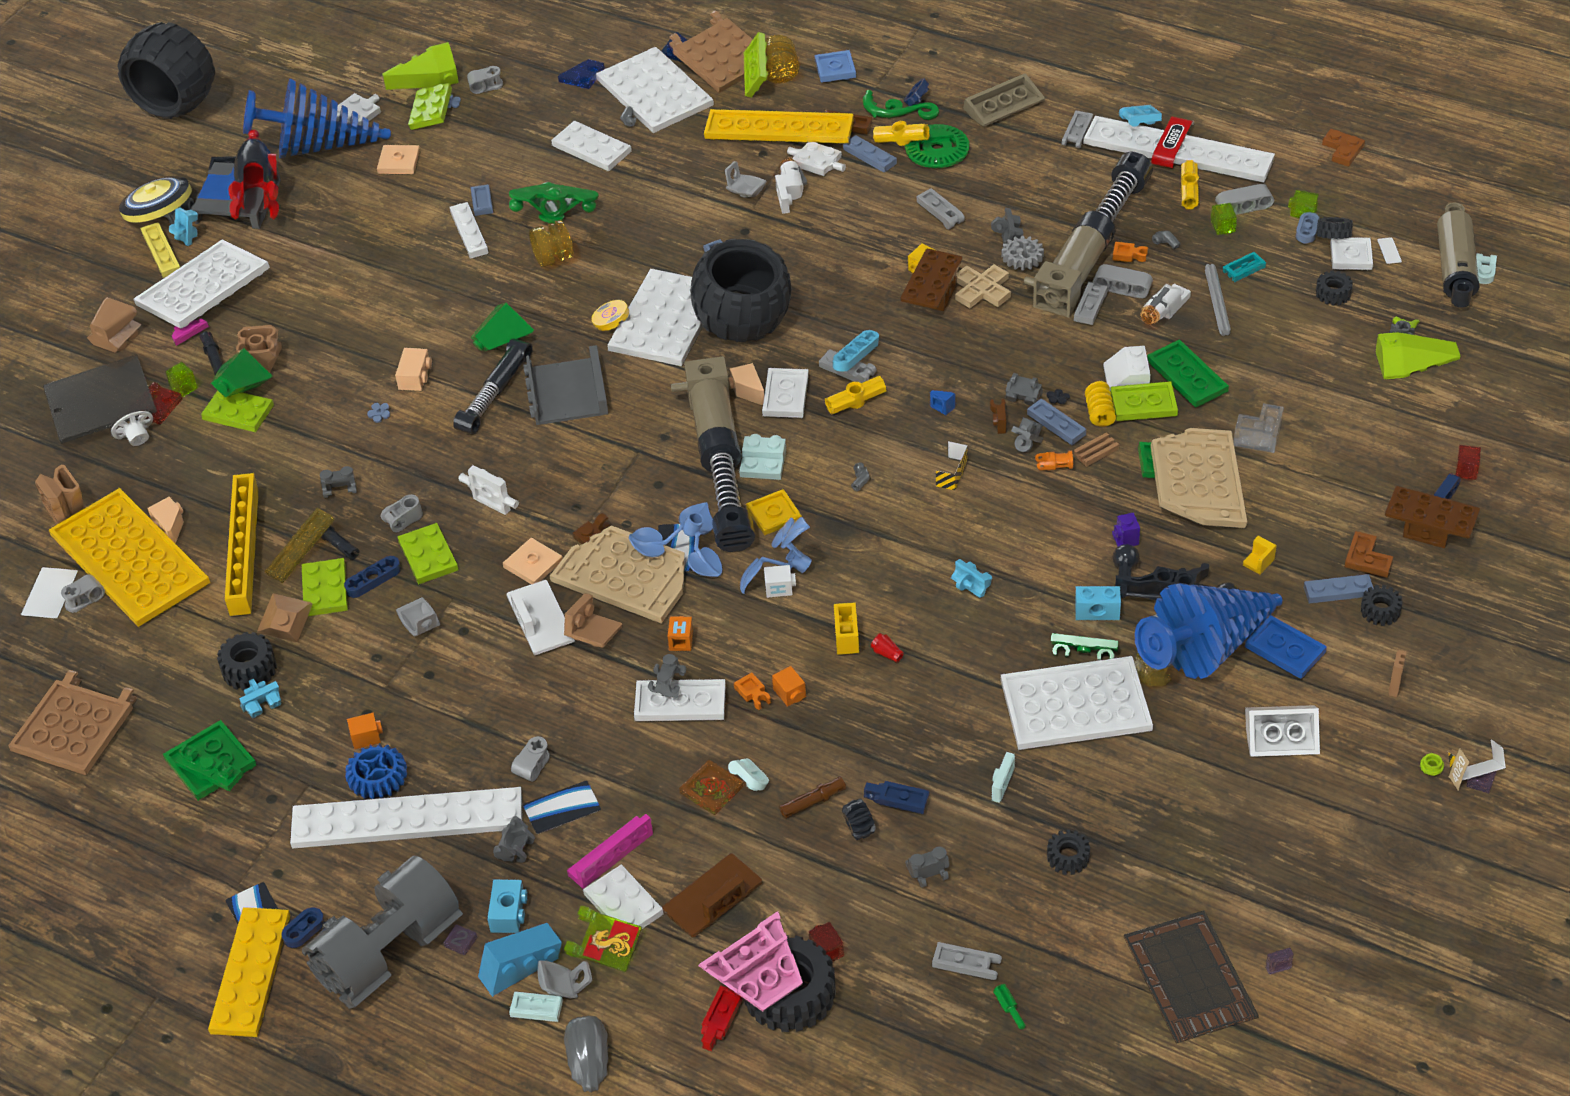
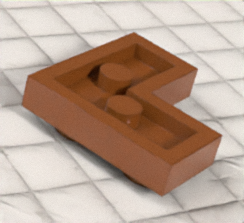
[1322,129,1365,167]
[1344,531,1393,577]

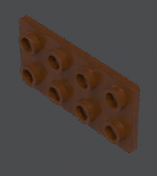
[901,248,962,311]
[1385,486,1480,548]
[662,853,762,938]

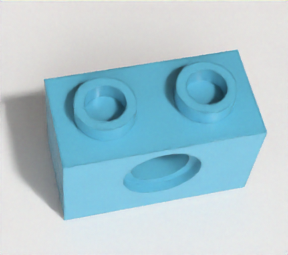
[1075,586,1121,620]
[488,880,527,933]

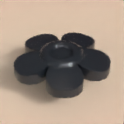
[1046,389,1070,404]

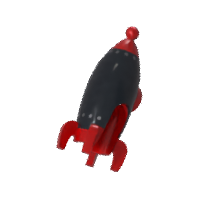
[228,129,279,220]

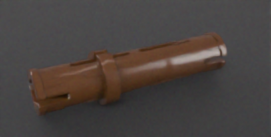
[779,776,846,819]

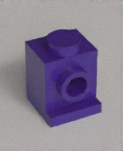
[1112,513,1140,547]

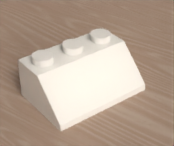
[1245,705,1320,756]

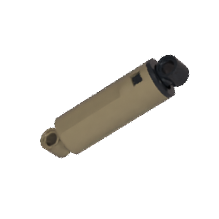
[1437,202,1480,308]

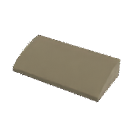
[963,73,1045,126]

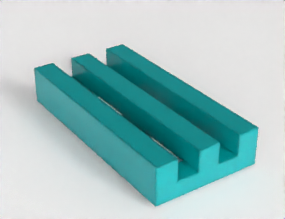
[1223,252,1266,282]

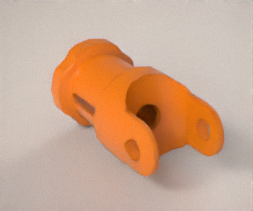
[1035,451,1073,470]

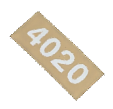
[1449,749,1469,790]

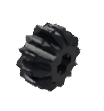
[842,798,876,840]

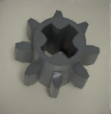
[1389,321,1415,335]

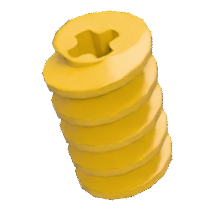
[1085,381,1116,427]

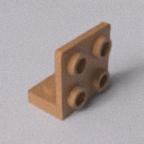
[564,593,622,647]

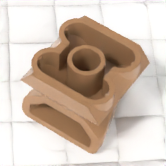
[87,297,141,353]
[236,325,282,373]
[35,465,85,524]

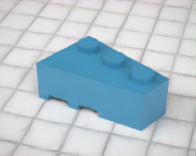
[478,923,562,997]

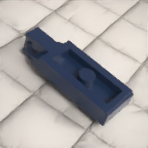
[864,781,930,814]

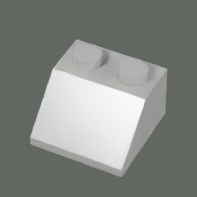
[1103,346,1150,387]

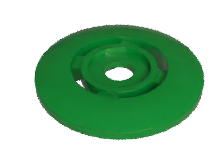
[905,124,970,168]

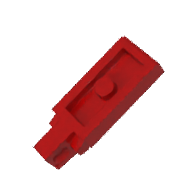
[701,985,743,1051]

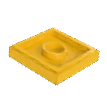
[746,489,802,536]

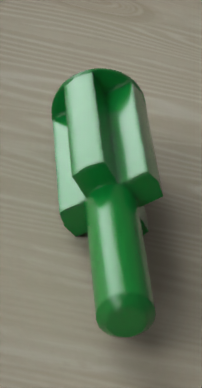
[993,984,1026,1029]

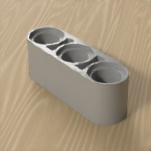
[1215,184,1274,217]
[1093,264,1153,298]

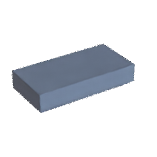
[470,185,493,216]

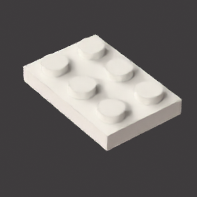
[762,368,809,418]
[583,864,664,931]

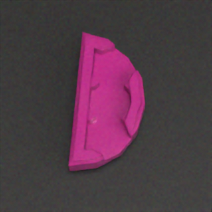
[172,319,209,346]

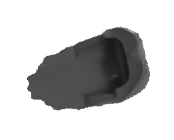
[564,1015,608,1093]

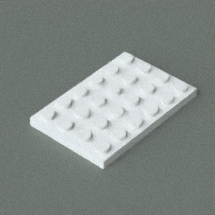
[596,47,714,133]
[134,240,270,329]
[608,269,703,366]
[1001,656,1153,750]

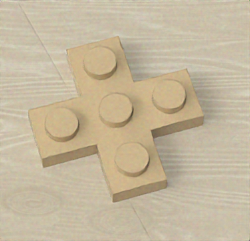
[955,264,1011,308]

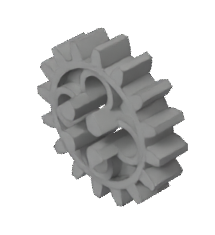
[1002,236,1044,270]

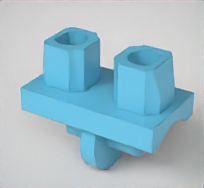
[169,208,198,246]
[951,559,992,598]
[239,679,281,718]

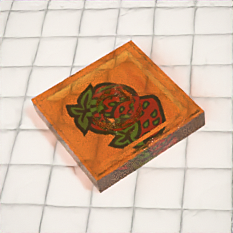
[679,760,744,816]

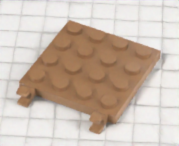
[669,10,773,93]
[8,670,137,775]

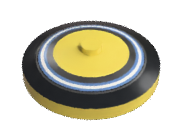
[119,176,192,222]

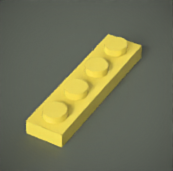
[141,222,180,278]

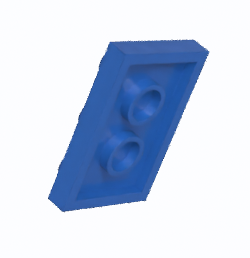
[1245,615,1327,679]

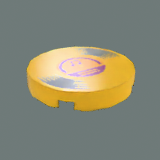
[592,300,629,331]

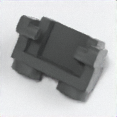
[1005,373,1043,406]
[320,466,357,498]
[648,654,687,698]
[493,816,535,863]
[905,847,949,888]

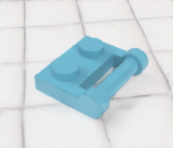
[1119,105,1162,127]

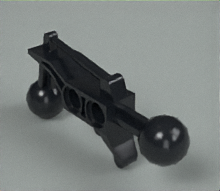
[1112,544,1240,600]

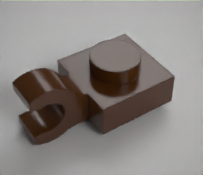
[990,399,1006,434]
[573,513,610,544]

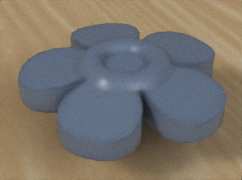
[447,94,461,108]
[367,403,390,423]

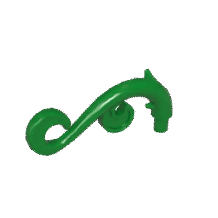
[863,90,939,120]

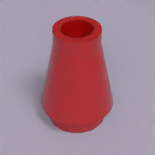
[870,633,904,663]

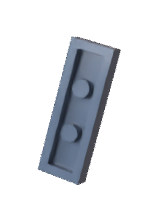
[843,135,897,173]
[1027,398,1086,445]
[1304,574,1374,603]

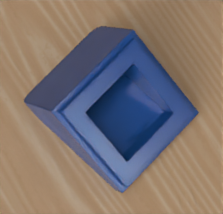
[930,390,955,415]

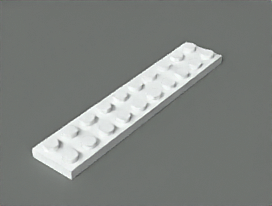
[1084,116,1275,183]
[290,787,522,848]

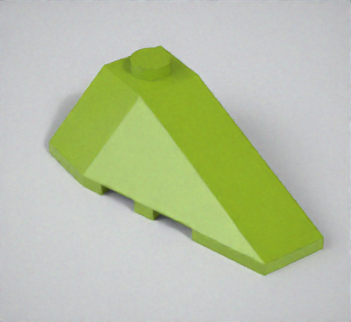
[382,42,459,90]
[1375,332,1460,379]

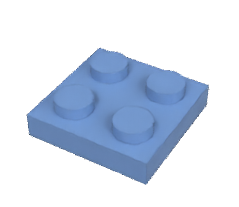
[815,50,856,82]

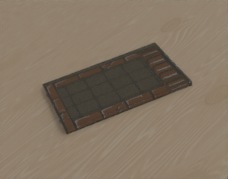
[1124,910,1259,1044]

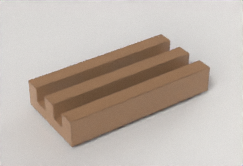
[1074,432,1119,467]
[1388,650,1406,697]

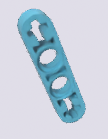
[832,330,879,372]

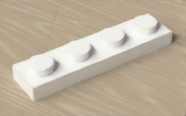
[450,202,488,258]

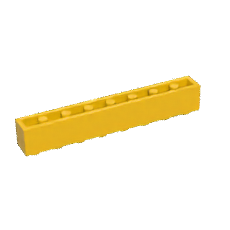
[225,473,259,616]

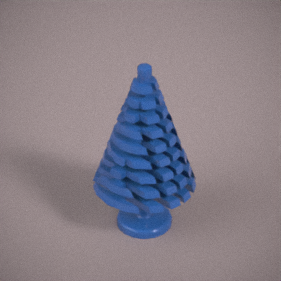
[243,78,391,158]
[1135,583,1283,679]

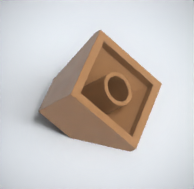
[257,593,313,642]

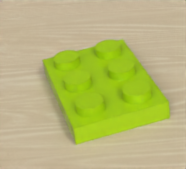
[744,32,768,98]
[408,83,452,130]
[1110,382,1178,421]
[201,390,274,432]
[397,523,458,585]
[302,558,348,616]

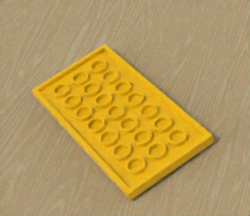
[49,488,210,627]

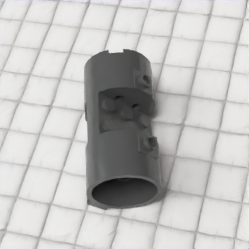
[302,856,463,1009]

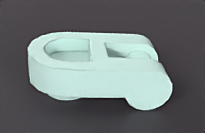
[1476,253,1497,284]
[728,758,769,791]

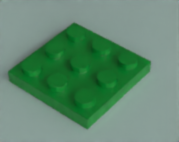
[163,720,256,801]

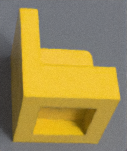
[1243,536,1277,575]

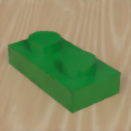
[1138,442,1155,478]

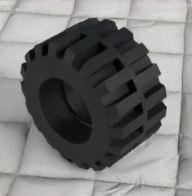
[217,632,277,691]

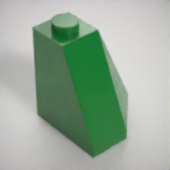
[471,303,534,351]
[211,348,272,397]

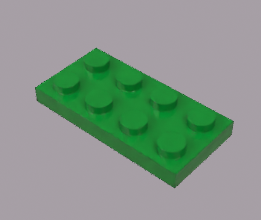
[1147,339,1229,408]

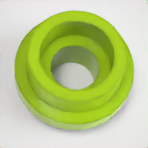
[1420,753,1444,776]

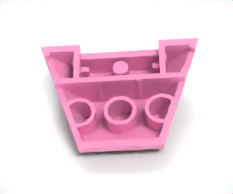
[699,911,803,1012]

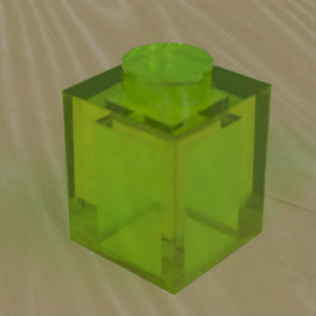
[1288,190,1319,218]
[1211,203,1237,235]
[165,362,198,398]

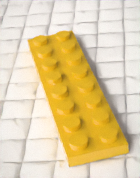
[704,109,854,143]

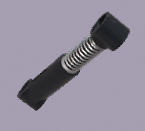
[453,339,533,435]

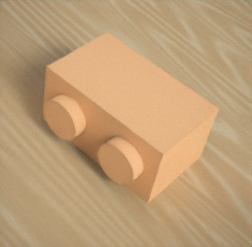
[395,348,432,391]

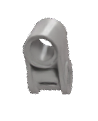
[467,66,503,94]
[381,494,423,532]
[61,574,105,613]
[511,736,550,782]

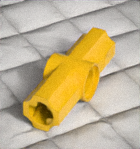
[873,121,930,146]
[1181,160,1199,209]
[825,376,886,414]

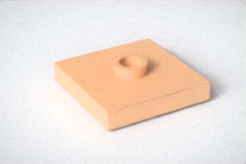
[377,145,420,174]
[503,538,563,584]

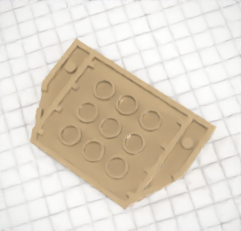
[1151,428,1247,528]
[550,526,685,624]

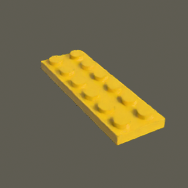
[208,907,291,1037]

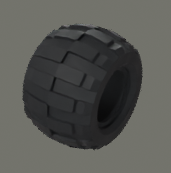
[117,22,215,119]
[690,239,792,342]

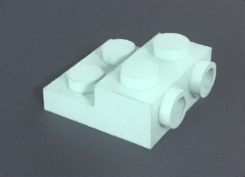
[739,434,786,480]

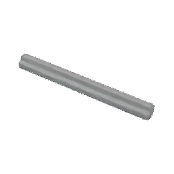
[1205,264,1231,336]

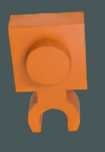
[1113,242,1148,262]
[734,672,771,710]

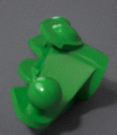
[509,182,599,223]

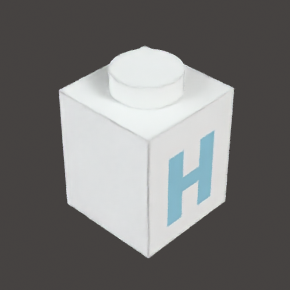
[764,565,796,598]

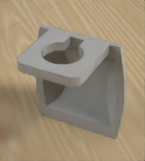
[725,161,766,198]
[396,598,440,637]
[538,960,592,998]

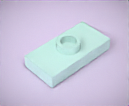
[992,752,1015,803]
[509,992,563,1022]

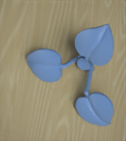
[629,503,722,577]
[740,517,812,594]

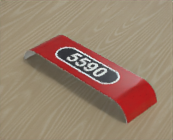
[1151,116,1194,168]

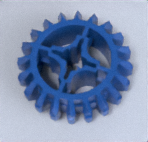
[345,743,407,800]

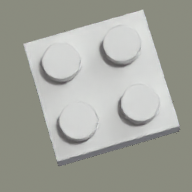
[1330,237,1373,270]

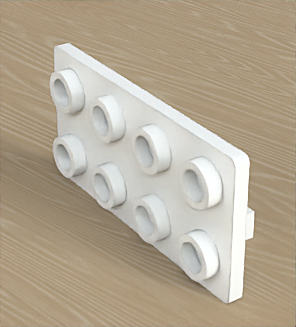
[507,580,575,655]

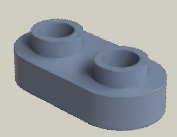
[1296,212,1319,244]

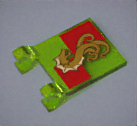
[564,906,642,972]

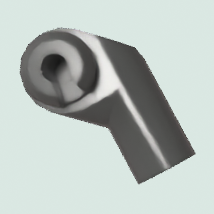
[620,106,636,127]
[1152,231,1181,250]
[851,462,870,492]

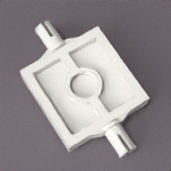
[335,93,381,132]
[787,142,846,176]
[459,465,519,515]

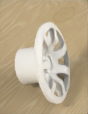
[111,411,153,446]

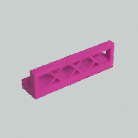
[567,814,653,889]

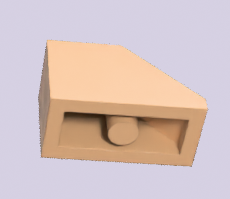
[728,363,764,405]
[148,497,184,544]

